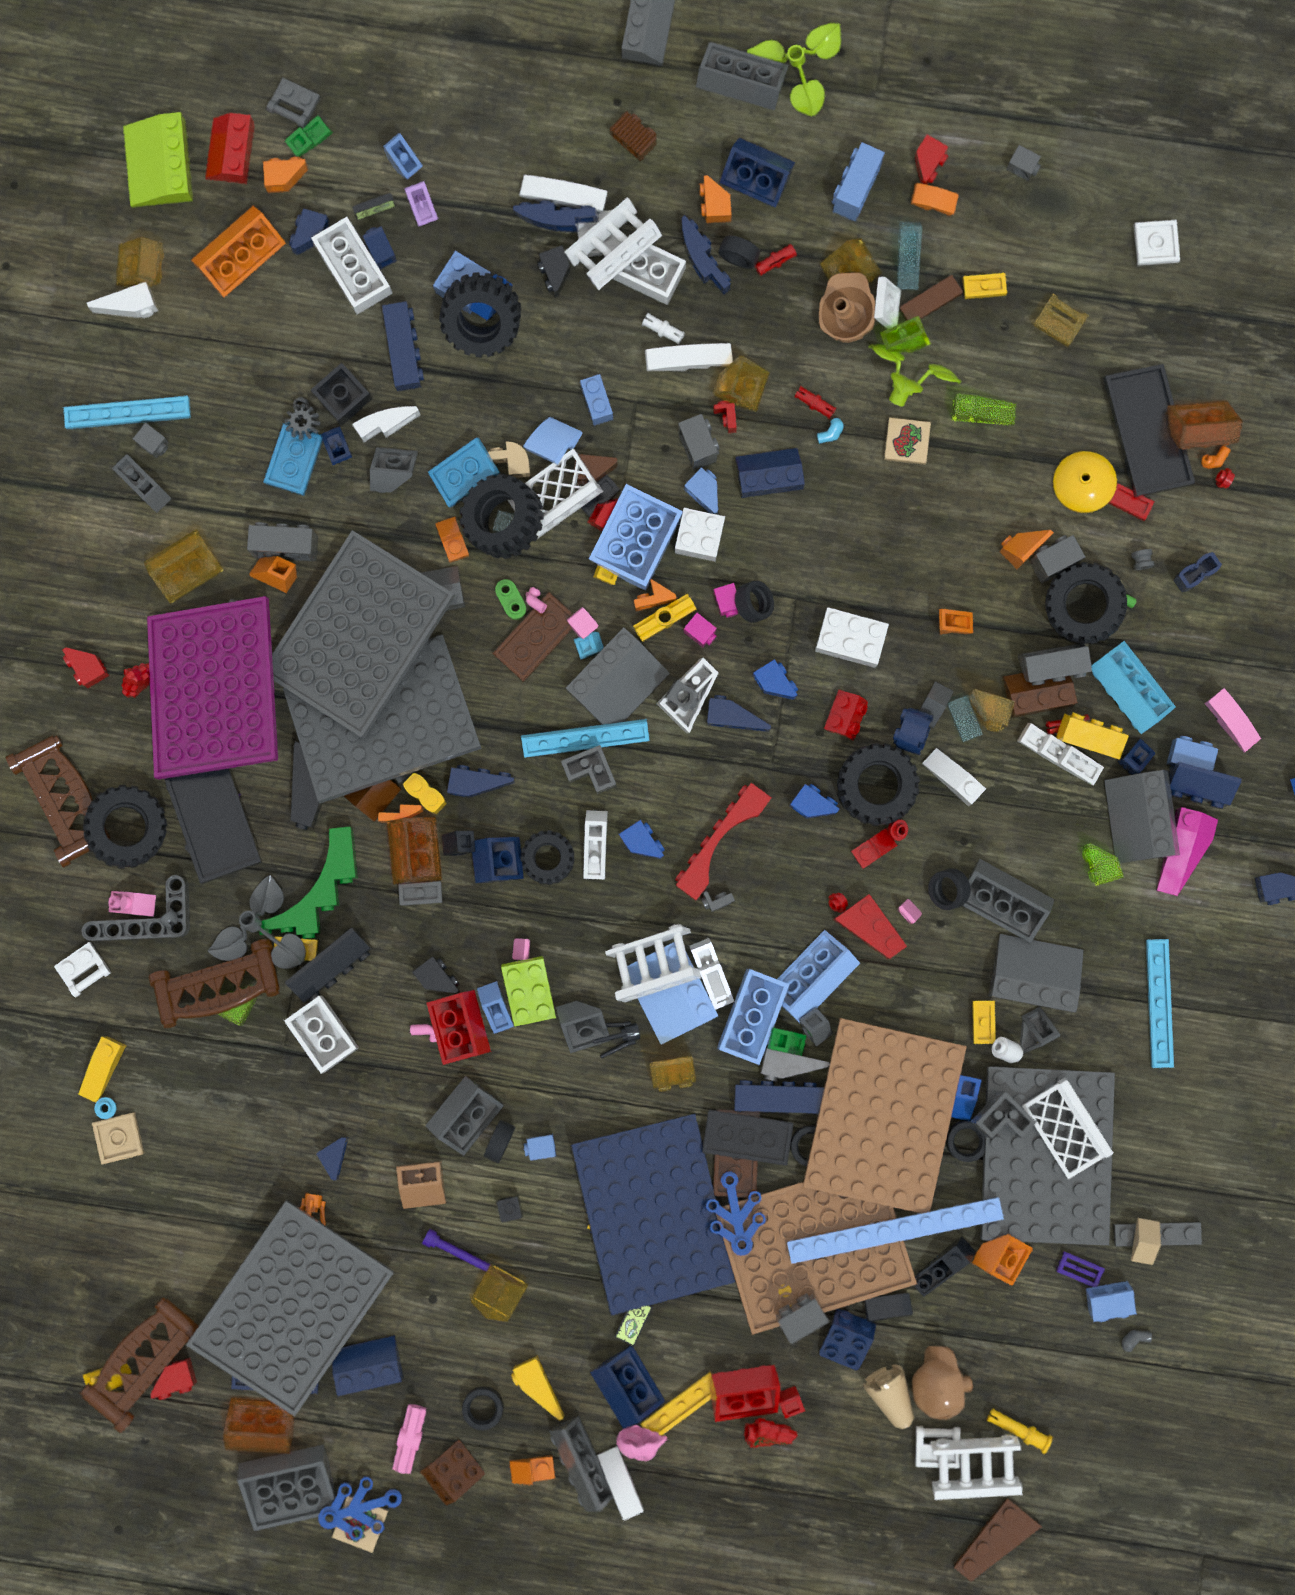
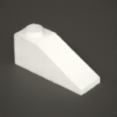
[87,282,158,318]
[922,748,986,806]
[584,810,608,879]

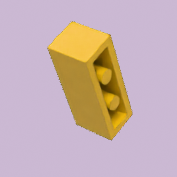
[1056,712,1129,759]

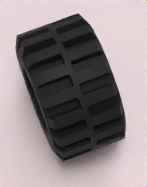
[521,830,575,885]

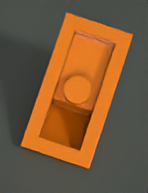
[436,517,469,563]
[634,579,677,611]
[939,609,973,635]
[510,1455,555,1485]

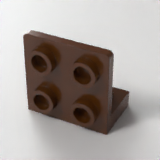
[420,1440,485,1506]

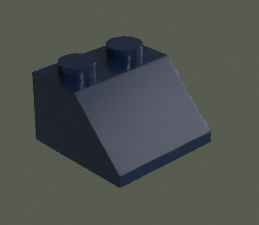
[472,837,524,883]

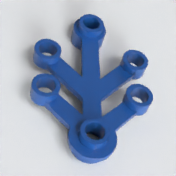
[706,1172,766,1256]
[319,1476,402,1540]

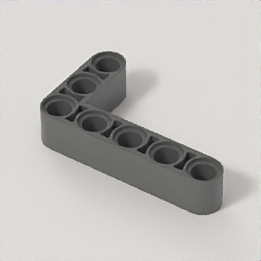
[81,875,190,941]

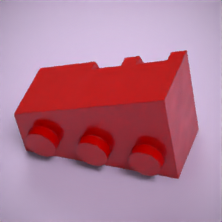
[833,894,907,959]

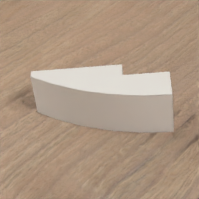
[352,407,420,442]
[689,938,734,1009]
[598,1446,644,1520]

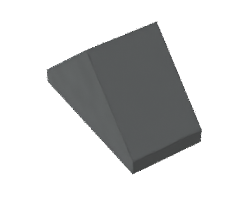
[919,681,954,728]

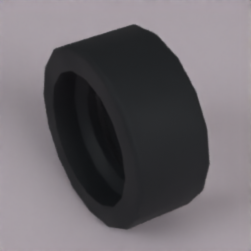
[718,235,760,269]
[735,581,774,623]
[928,868,971,910]
[483,1120,515,1163]
[946,1121,985,1162]
[790,1126,816,1166]
[462,1386,504,1430]

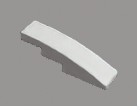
[519,175,607,213]
[645,344,733,371]
[1017,723,1104,785]

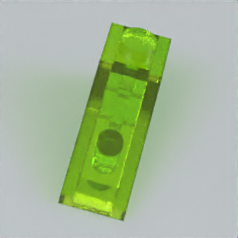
[952,394,1016,425]

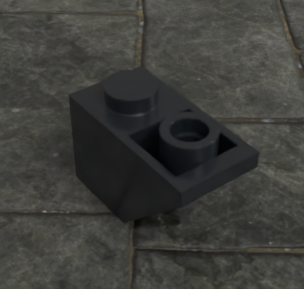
[537,245,570,298]
[413,957,460,993]

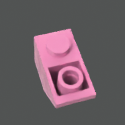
[108,891,156,916]

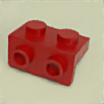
[824,690,868,740]

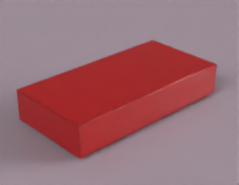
[1108,483,1155,521]

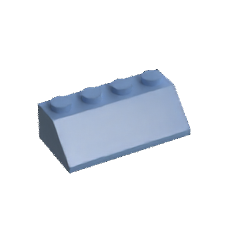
[777,930,860,1023]
[717,969,789,1065]

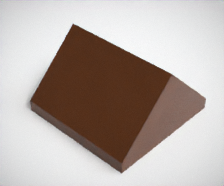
[344,780,402,822]

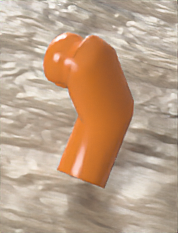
[1201,446,1231,469]

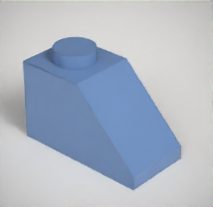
[383,133,423,179]
[684,467,718,515]
[477,981,514,1034]

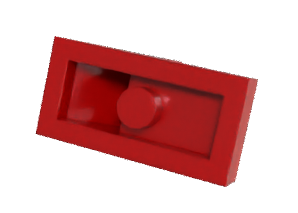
[851,828,898,869]

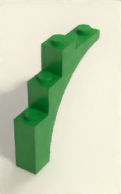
[256,827,358,939]

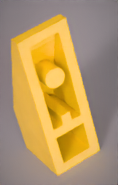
[78,1036,126,1103]
[511,1356,564,1421]

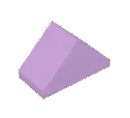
[404,181,438,226]

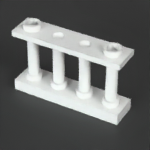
[565,198,662,290]
[605,924,702,1002]
[931,1435,1022,1500]

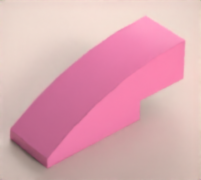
[1205,688,1261,753]

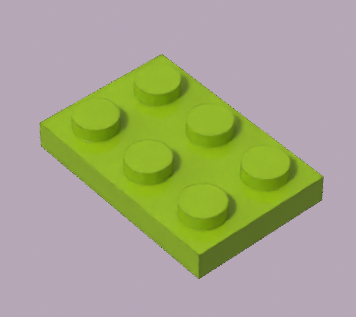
[501,956,556,1027]

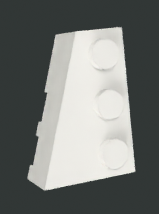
[656,658,718,733]

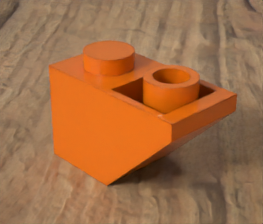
[263,157,308,193]
[700,176,731,223]
[250,556,297,593]

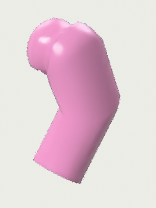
[525,587,547,613]
[410,1024,437,1042]

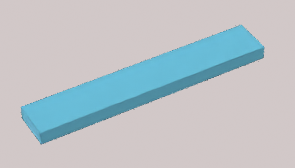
[64,396,191,429]
[521,719,649,758]
[1146,939,1174,1068]

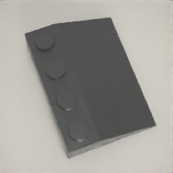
[566,627,670,725]
[1104,770,1180,864]
[988,934,1084,1013]
[237,1445,336,1531]

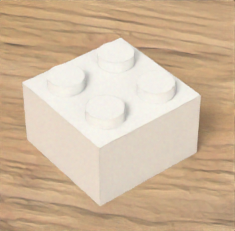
[675,508,725,562]

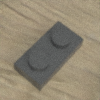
[398,881,443,906]

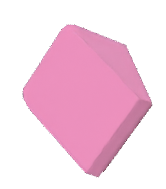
[566,607,599,639]
[897,899,922,924]
[512,938,530,960]

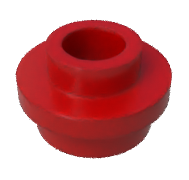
[1215,468,1235,489]
[888,819,908,841]
[829,892,848,913]

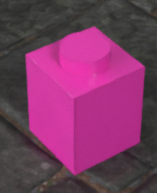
[713,583,738,618]
[684,613,717,647]

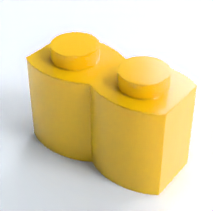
[403,773,447,814]

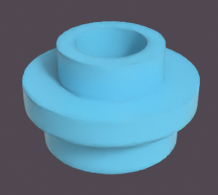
[95,1097,117,1119]

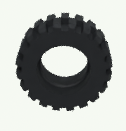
[439,272,521,358]
[459,474,544,559]
[1045,562,1127,645]
[837,743,920,826]
[83,785,167,869]

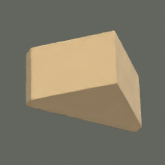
[1131,1218,1161,1265]

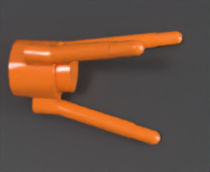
[300,1193,326,1225]

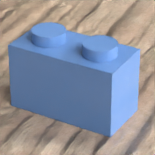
[580,374,613,426]
[1167,736,1218,771]
[1086,1281,1136,1322]

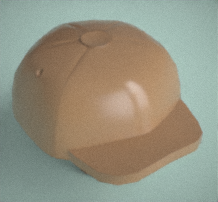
[819,273,876,343]
[912,1346,973,1420]

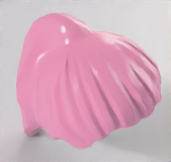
[616,1424,667,1461]

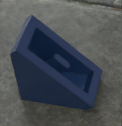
[321,427,353,465]
[1118,739,1156,775]
[316,1136,349,1181]

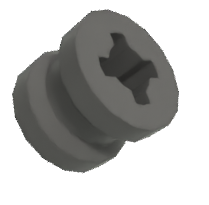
[1131,549,1155,570]

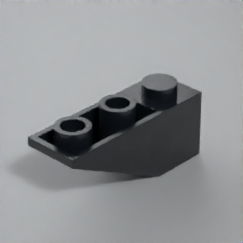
[914,1236,976,1297]

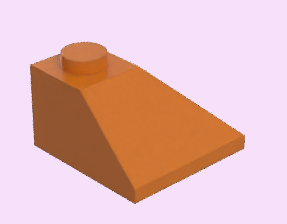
[1000,530,1053,569]
[972,1234,1033,1286]

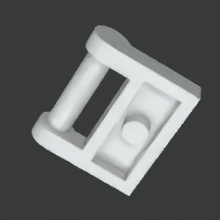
[54,942,111,998]
[915,1426,960,1468]

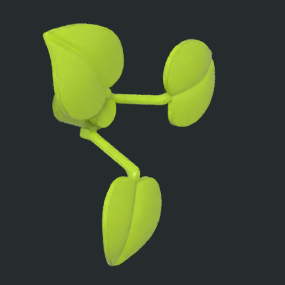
[747,23,841,116]
[869,344,961,406]

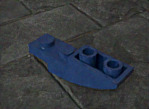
[513,201,599,232]
[682,216,731,295]

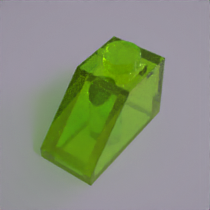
[880,316,931,353]

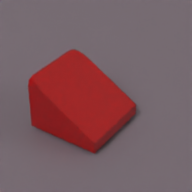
[779,1386,805,1419]

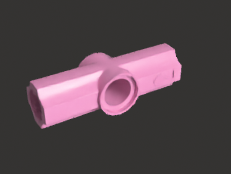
[392,1404,427,1474]

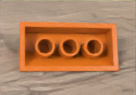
[191,206,286,297]

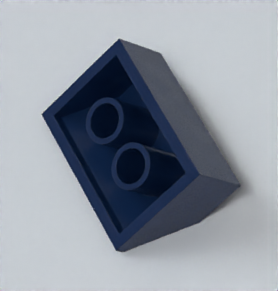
[719,138,795,208]
[735,448,805,498]
[1168,762,1242,809]
[332,1335,404,1396]
[590,1345,665,1429]

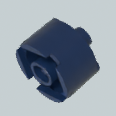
[893,707,934,756]

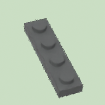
[1113,1222,1202,1246]

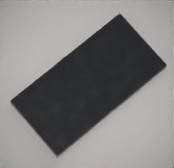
[1103,364,1195,498]
[164,768,262,884]

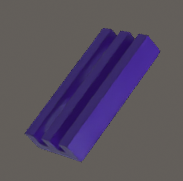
[1056,1251,1104,1287]

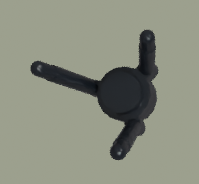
[592,1021,640,1058]

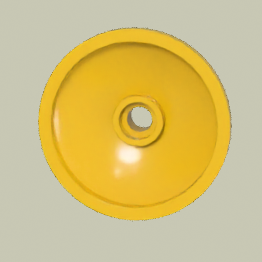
[1053,451,1117,513]

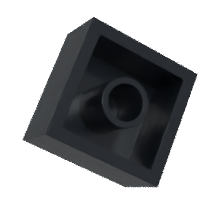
[311,363,372,426]

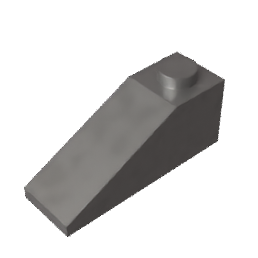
[760,1048,829,1081]

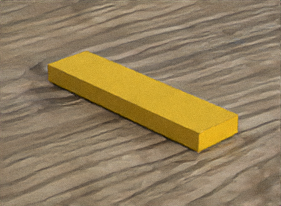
[641,1372,712,1436]

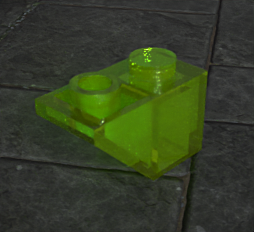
[1082,843,1124,886]

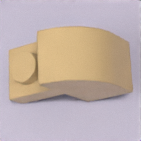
[488,442,531,479]

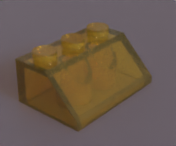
[143,529,224,604]

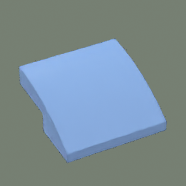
[523,417,583,465]

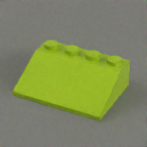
[123,112,193,207]

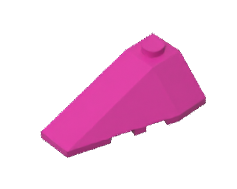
[1156,807,1218,896]

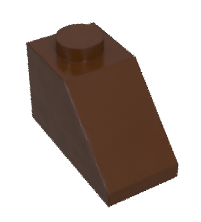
[573,454,618,487]

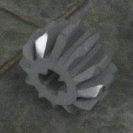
[284,404,321,441]

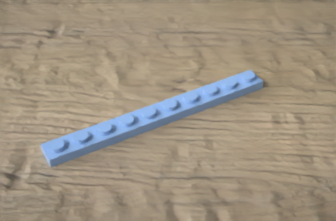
[787,1197,1004,1264]

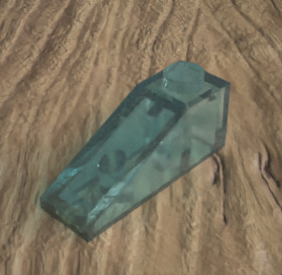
[897,222,922,290]

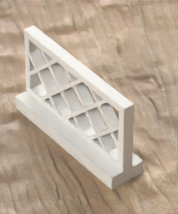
[508,449,603,539]
[1022,1077,1113,1179]

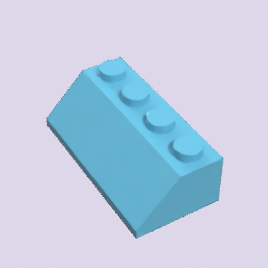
[1091,641,1176,734]

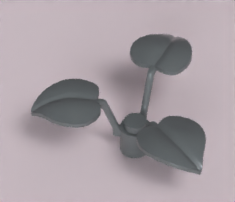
[208,875,306,969]

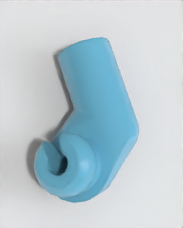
[817,418,844,444]

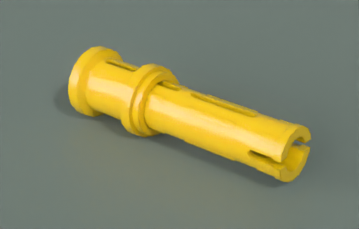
[987,1408,1053,1454]

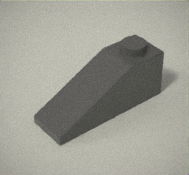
[112,454,172,513]

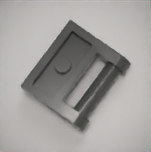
[266,78,320,128]

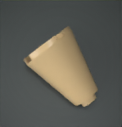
[863,1365,914,1429]

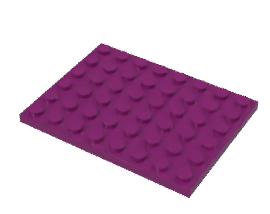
[147,596,278,779]

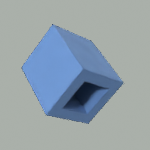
[524,1134,556,1161]

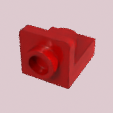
[714,401,737,433]

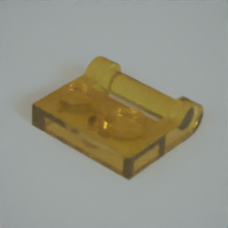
[1033,294,1088,347]

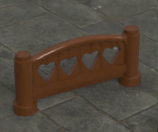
[5,735,111,868]
[148,939,280,1028]
[80,1297,199,1433]

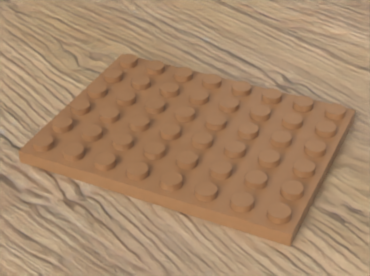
[803,1018,966,1213]
[714,1182,917,1335]

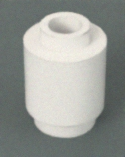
[992,1037,1023,1063]

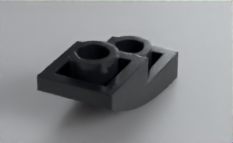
[864,1293,913,1322]

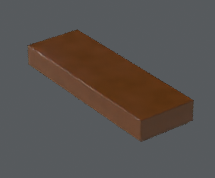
[899,275,963,326]

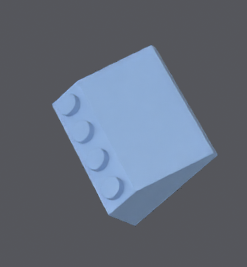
[589,484,683,591]
[627,942,718,1044]

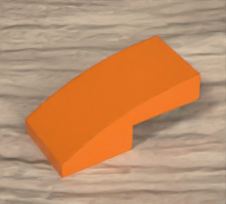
[911,183,959,216]
[378,805,423,823]

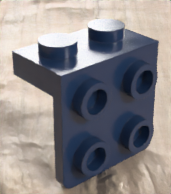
[819,1308,876,1370]

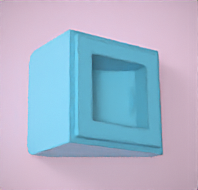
[574,632,604,659]

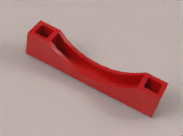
[675,783,771,901]

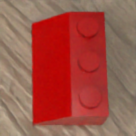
[205,113,255,184]
[427,990,491,1065]
[710,1365,780,1422]

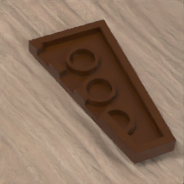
[953,1497,1042,1582]

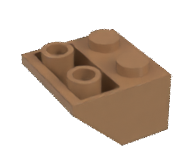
[396,1160,446,1209]

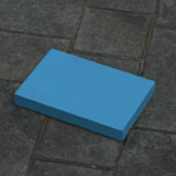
[264,423,323,496]
[428,437,500,507]

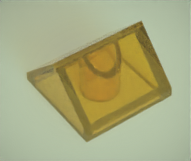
[470,1264,528,1322]

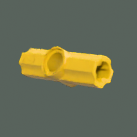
[633,594,696,642]

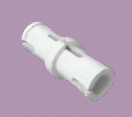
[642,313,685,344]

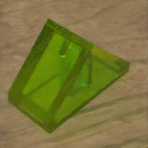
[218,997,257,1026]

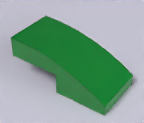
[285,116,333,157]
[767,1028,807,1056]

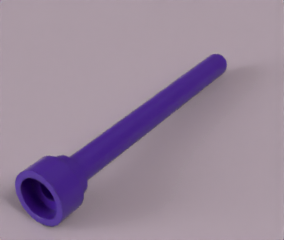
[422,1229,518,1285]

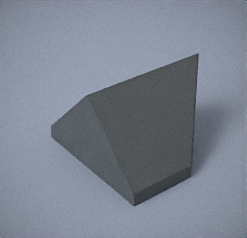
[1020,1007,1060,1054]

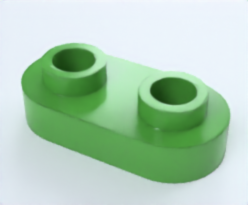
[495,580,526,620]

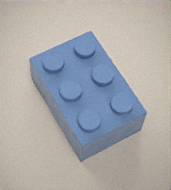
[832,143,885,222]

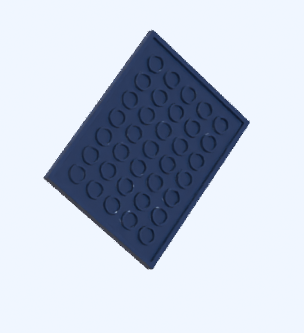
[571,1114,735,1315]

